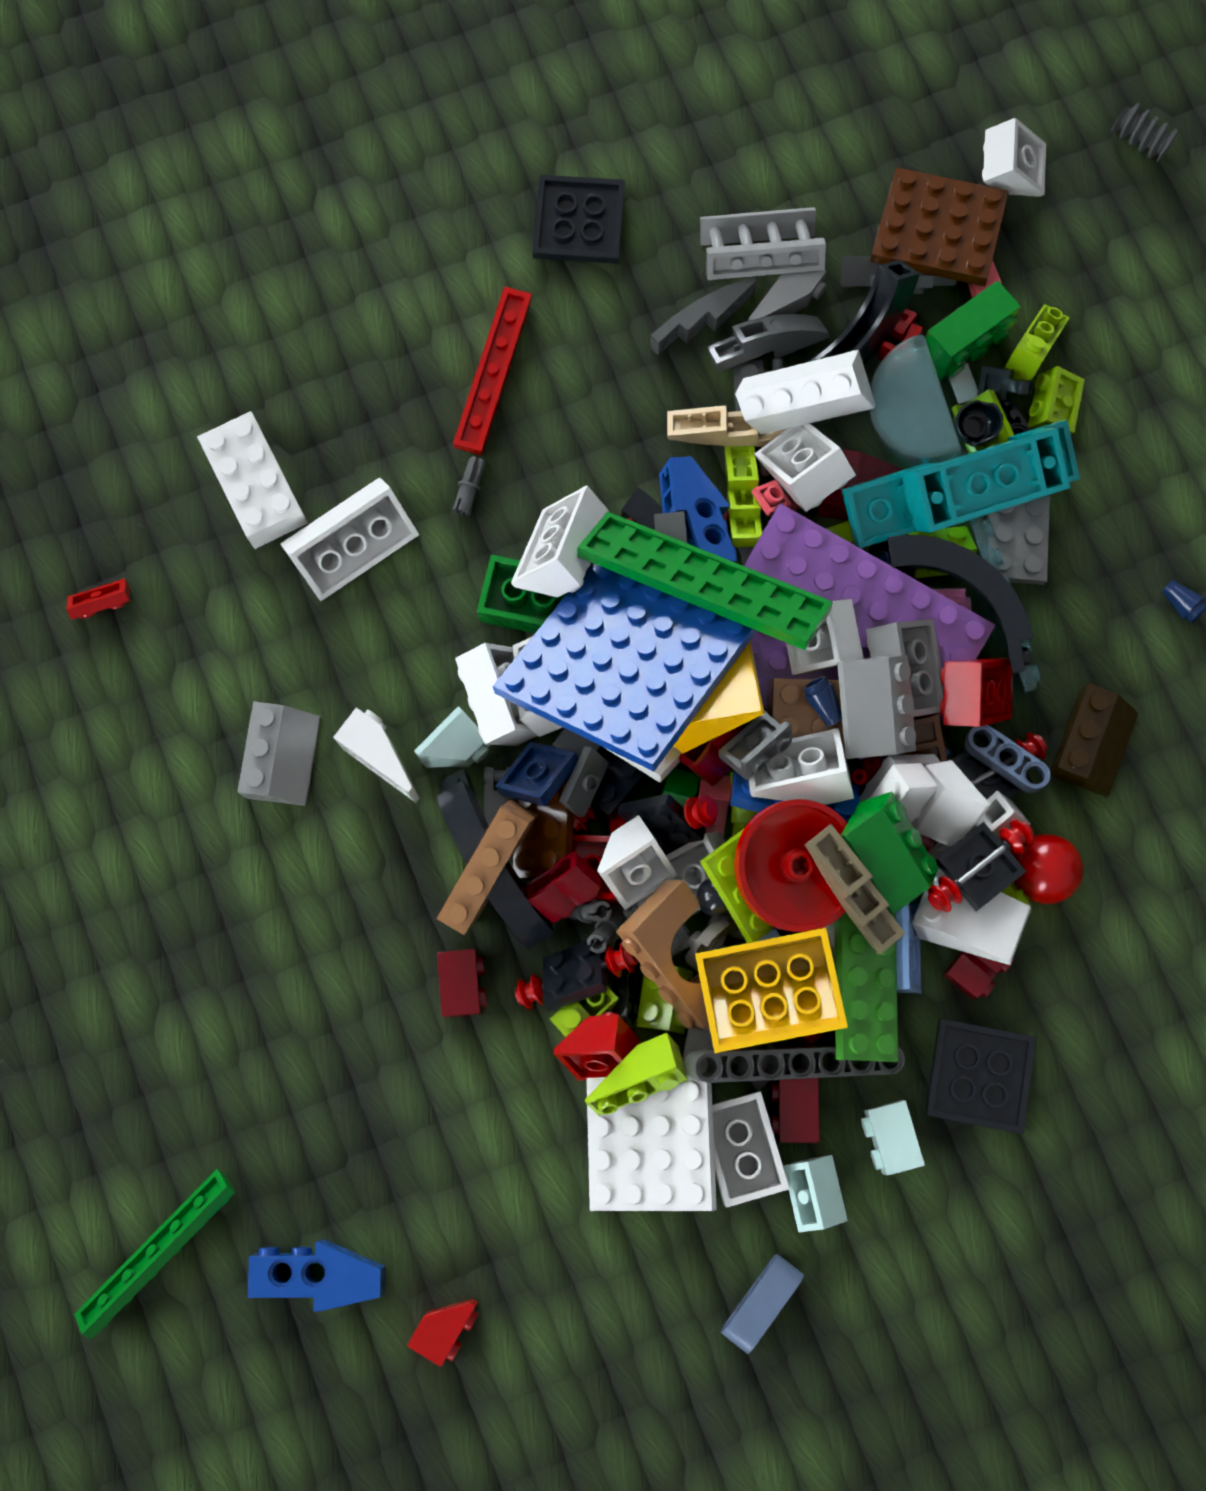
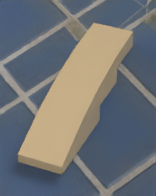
[667,405,788,447]

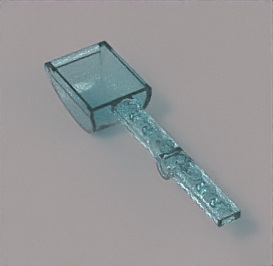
[870,335,1042,693]

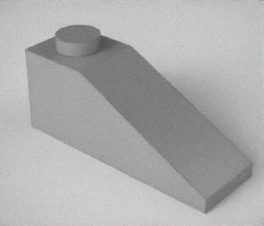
[748,270,827,321]

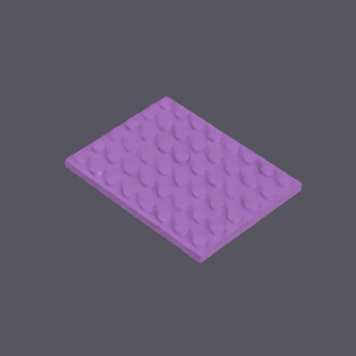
[744,503,995,763]

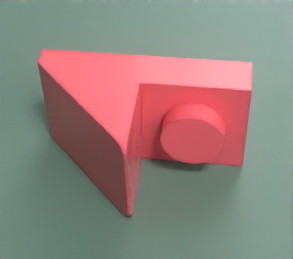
[698,775,731,837]

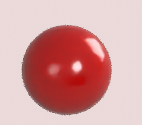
[1014,834,1084,904]

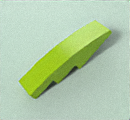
[724,446,762,548]

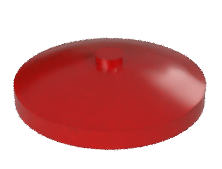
[734,799,847,932]

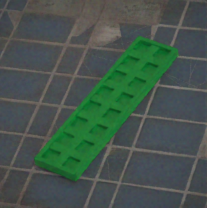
[577,511,833,650]

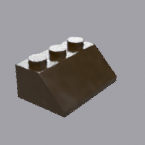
[1050,683,1138,797]

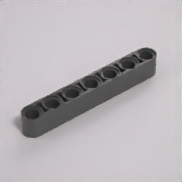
[684,1044,905,1083]

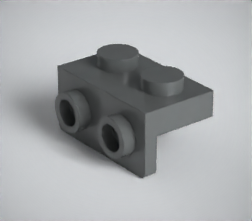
[719,711,792,780]

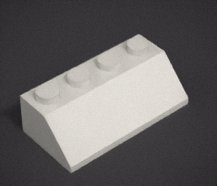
[735,350,876,434]
[281,477,419,601]
[511,486,609,597]

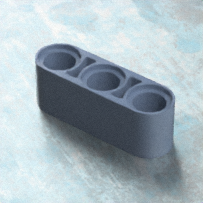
[964,725,1050,793]
[720,1253,804,1354]

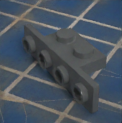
[840,256,957,294]

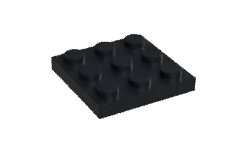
[532,175,625,264]
[925,1019,1037,1134]

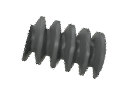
[1110,102,1178,163]

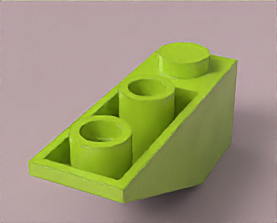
[1005,304,1070,380]
[585,1033,688,1116]

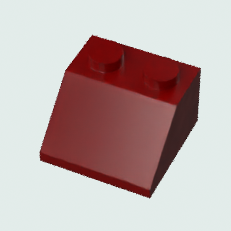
[554,1012,642,1081]

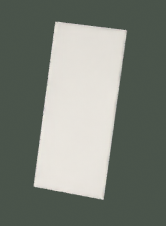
[948,363,978,404]

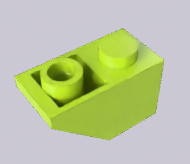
[550,986,619,1037]

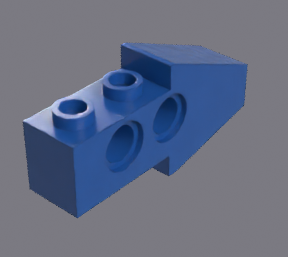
[659,456,737,562]
[247,1239,385,1312]

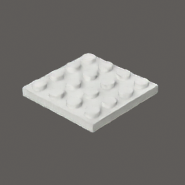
[586,1074,717,1211]

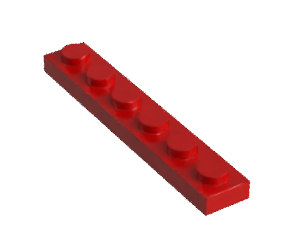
[453,286,532,455]

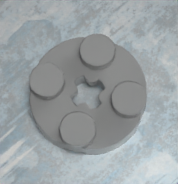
[685,915,738,971]

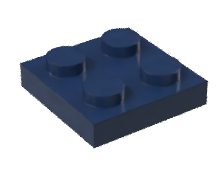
[495,742,579,807]

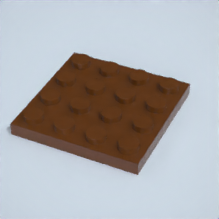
[870,167,1009,286]

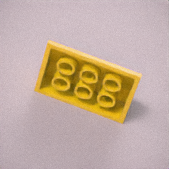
[673,640,764,754]
[695,928,848,1053]

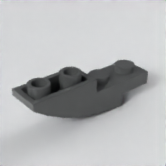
[707,314,830,372]

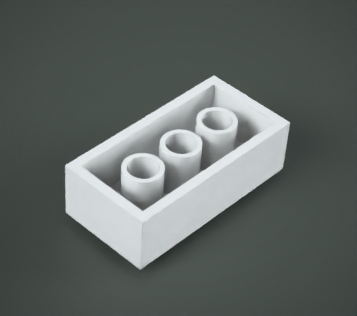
[197,411,308,549]

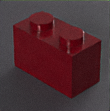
[437,949,487,1018]
[771,1078,819,1143]

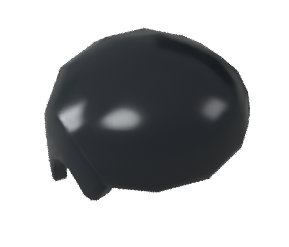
[954,400,1003,447]

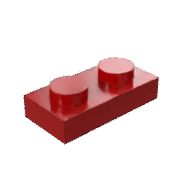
[66,578,130,620]

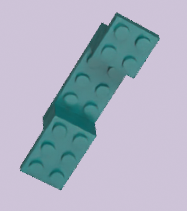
[841,420,1080,549]

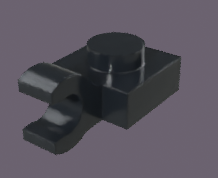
[977,365,1035,400]

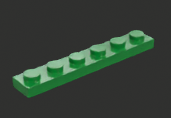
[74,1169,236,1340]

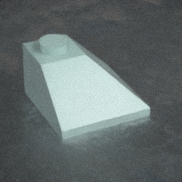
[414,706,490,768]

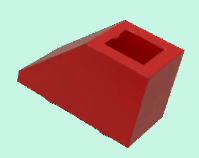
[407,1299,479,1367]

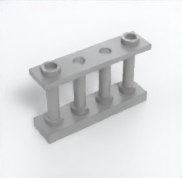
[700,207,826,280]

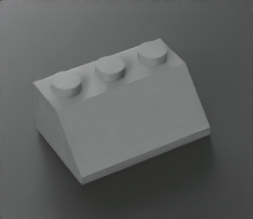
[866,619,944,717]
[837,655,916,759]
[237,701,321,806]

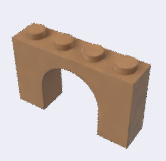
[436,800,538,935]
[616,879,709,1030]

